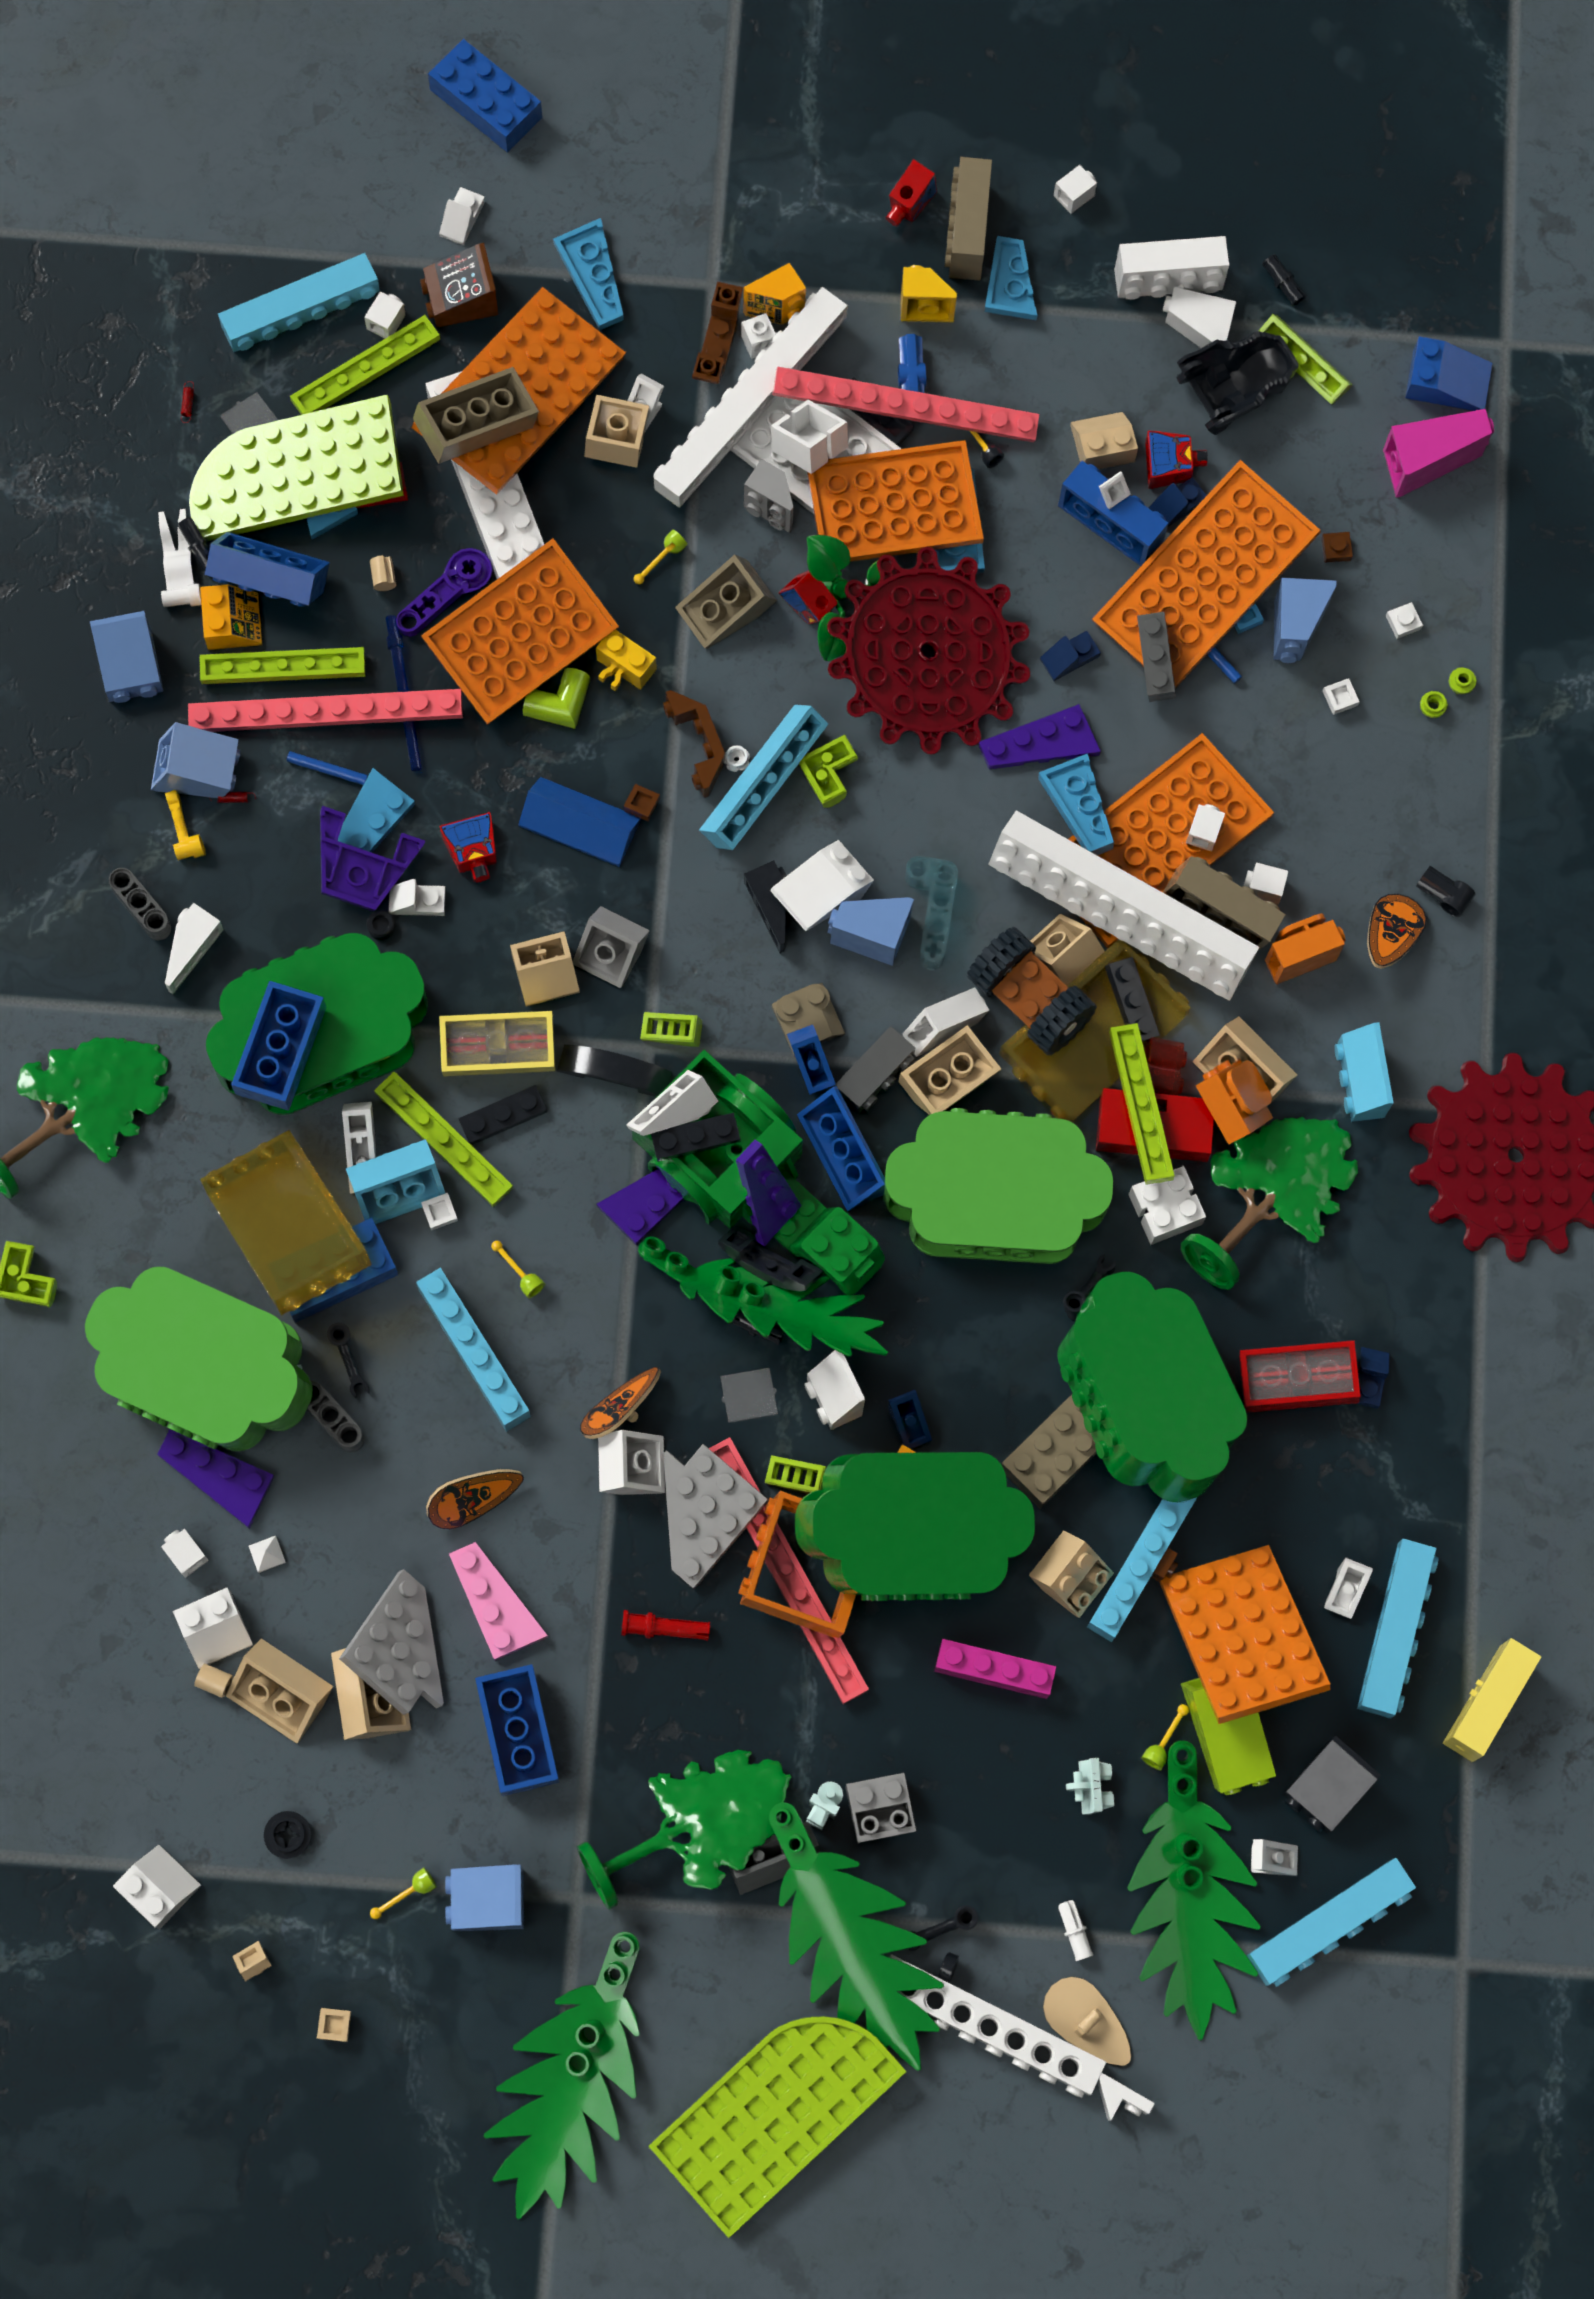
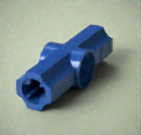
[898,334,926,393]

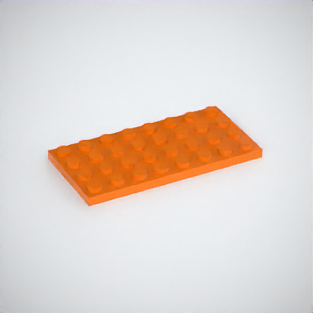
[412,287,626,495]
[1092,460,1321,689]
[1068,733,1274,948]

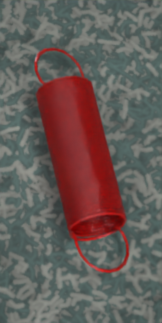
[181,381,194,423]
[209,792,256,803]

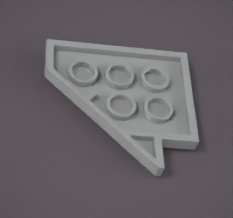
[663,1444,769,1589]
[339,1569,444,1715]

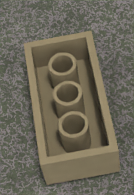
[945,157,992,281]
[413,367,539,464]
[1163,856,1286,950]
[1001,1395,1097,1509]

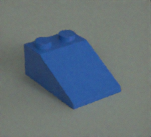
[1405,336,1492,411]

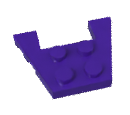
[320,806,425,911]

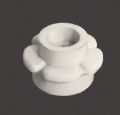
[724,746,750,772]

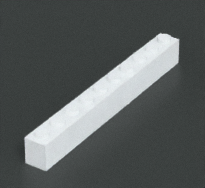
[653,287,848,508]

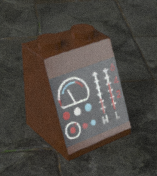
[420,243,498,328]

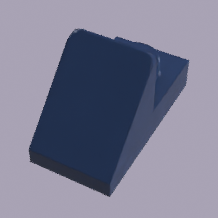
[1149,477,1207,527]
[1040,631,1101,681]
[1356,1347,1389,1408]
[888,1390,932,1449]

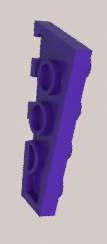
[978,704,1101,770]
[736,1140,802,1246]
[596,1169,684,1245]
[157,1429,274,1529]

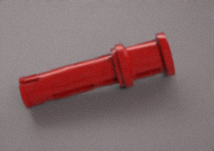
[621,1610,710,1641]

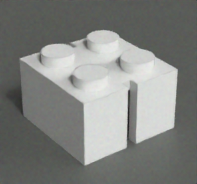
[771,400,848,474]
[1129,1166,1206,1245]

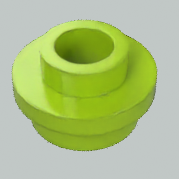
[1449,668,1476,694]
[1420,691,1447,718]

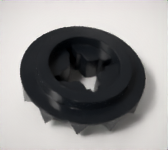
[264,1811,311,1859]

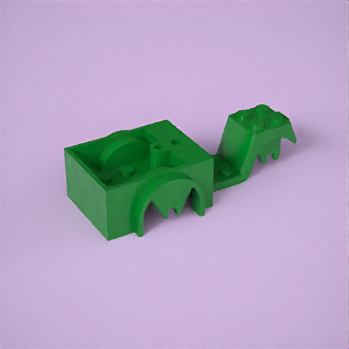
[632,1050,885,1295]

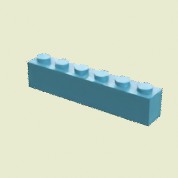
[218,253,380,352]
[699,705,828,850]
[416,1268,531,1432]
[1087,1497,1197,1642]
[1357,1539,1439,1718]
[1246,1858,1416,1987]

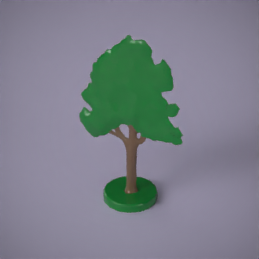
[0,1037,169,1199]
[1181,1117,1358,1290]

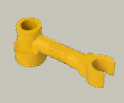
[165,790,206,860]

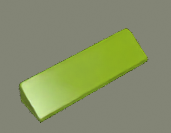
[1259,314,1353,405]

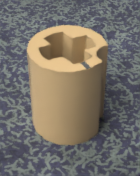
[370,555,396,591]
[194,1663,233,1698]

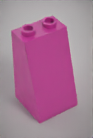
[1383,409,1494,497]

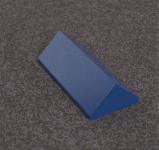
[518,777,641,867]
[797,1086,885,1212]

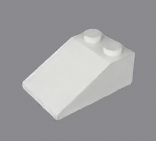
[770,840,874,931]
[804,1350,865,1430]

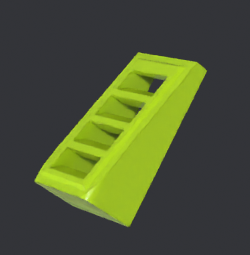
[640,1012,702,1047]
[765,1455,827,1494]

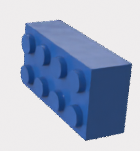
[428,39,543,153]
[1058,461,1168,566]
[205,532,330,607]
[231,980,327,1111]
[268,1218,398,1323]
[475,1664,560,1796]

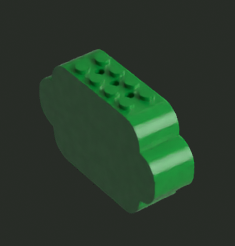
[206,933,428,1115]
[1057,1272,1247,1502]
[795,1452,1035,1601]

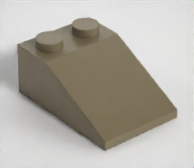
[675,554,777,649]

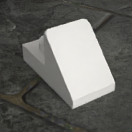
[439,187,485,245]
[628,374,664,431]
[389,879,446,916]
[1324,1558,1373,1619]
[1251,1839,1298,1876]
[1097,2073,1155,2121]

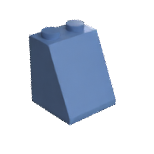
[1273,578,1336,663]
[90,611,163,703]
[151,722,240,798]
[827,897,914,966]
[445,1865,524,1931]

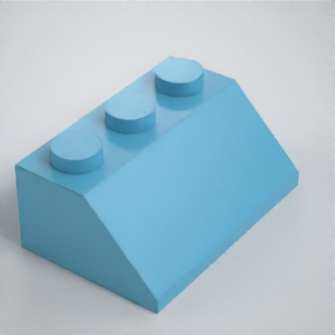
[1335,1022,1394,1122]
[346,1139,445,1224]

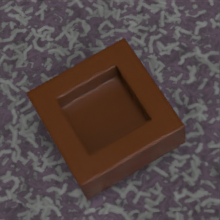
[1321,532,1353,563]
[623,784,660,821]
[1151,1548,1178,1582]

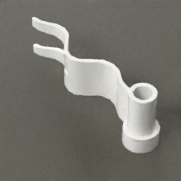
[158,509,202,607]

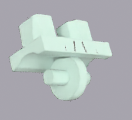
[1066,1758,1114,1815]
[806,1782,843,1831]

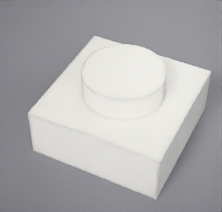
[1386,602,1423,639]
[1322,678,1360,715]
[421,1193,458,1231]

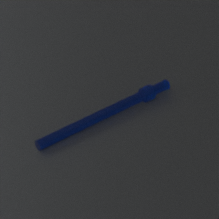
[385,615,422,771]

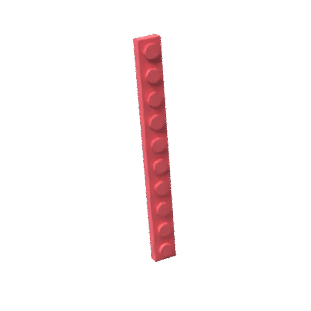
[772,367,1039,443]
[188,689,463,732]
[709,1437,869,1705]

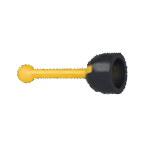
[970,431,1005,468]

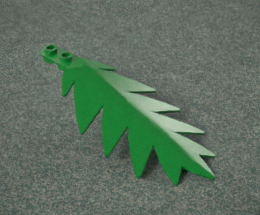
[638,1237,888,1357]
[1127,1740,1260,2040]
[769,1802,944,2071]
[484,1931,640,2219]

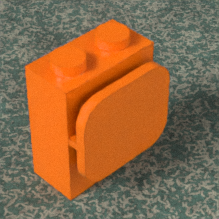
[1265,913,1346,985]
[1196,1059,1273,1144]

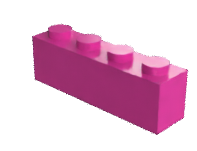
[934,1639,1056,1699]

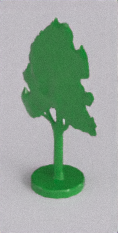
[576,1749,791,1910]

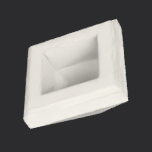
[1099,472,1131,509]
[249,1535,286,1573]

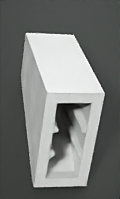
[1163,287,1236,348]
[902,987,989,1057]

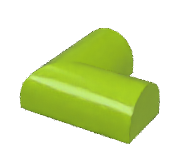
[523,668,590,729]
[798,735,858,808]
[0,1241,57,1307]

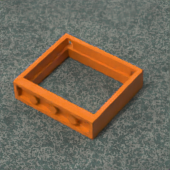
[739,1491,856,1638]

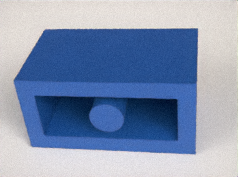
[787,1024,836,1094]

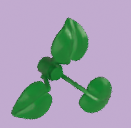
[807,535,902,661]

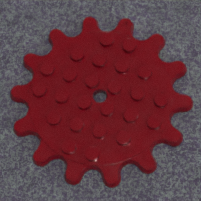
[827,546,1030,755]
[1409,1053,1594,1262]

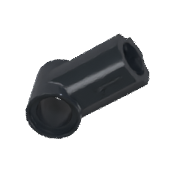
[1416,866,1475,917]

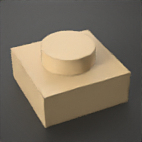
[232,1941,271,1981]
[317,2008,351,2042]

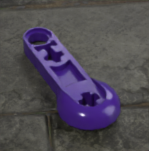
[396,548,492,637]

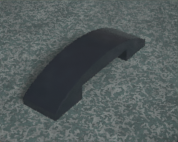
[557,1044,672,1097]
[718,1225,824,1291]

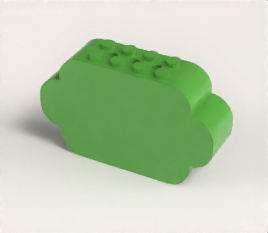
[883,1108,1113,1264]
[85,1267,312,1451]

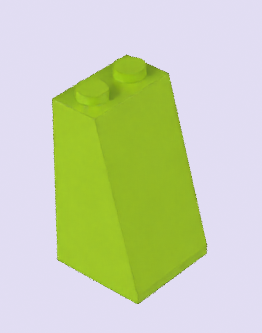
[1181,1678,1276,1795]

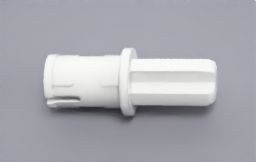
[1058,1900,1093,1961]

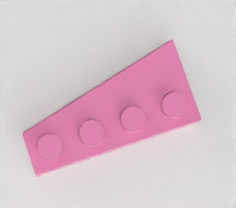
[449,1542,548,1661]

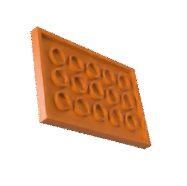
[807,440,984,562]
[421,538,619,725]
[1160,1545,1330,1724]

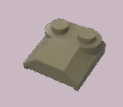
[772,983,845,1056]

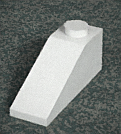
[165,903,224,994]
[627,1070,718,1136]
[342,1102,376,1194]

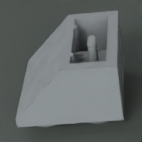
[744,459,793,533]
[846,1773,916,1843]

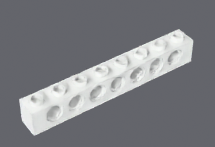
[890,1954,1106,2098]

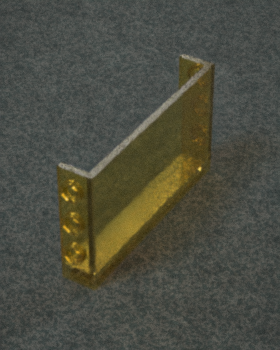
[999,939,1191,1122]
[200,1130,372,1316]

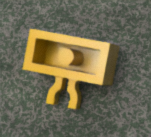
[596,630,657,691]

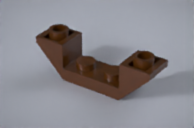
[692,281,743,384]
[663,690,725,798]

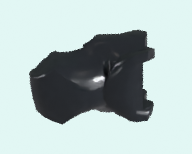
[1176,331,1299,435]

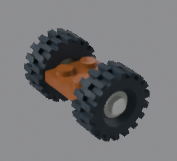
[967,927,1097,1056]

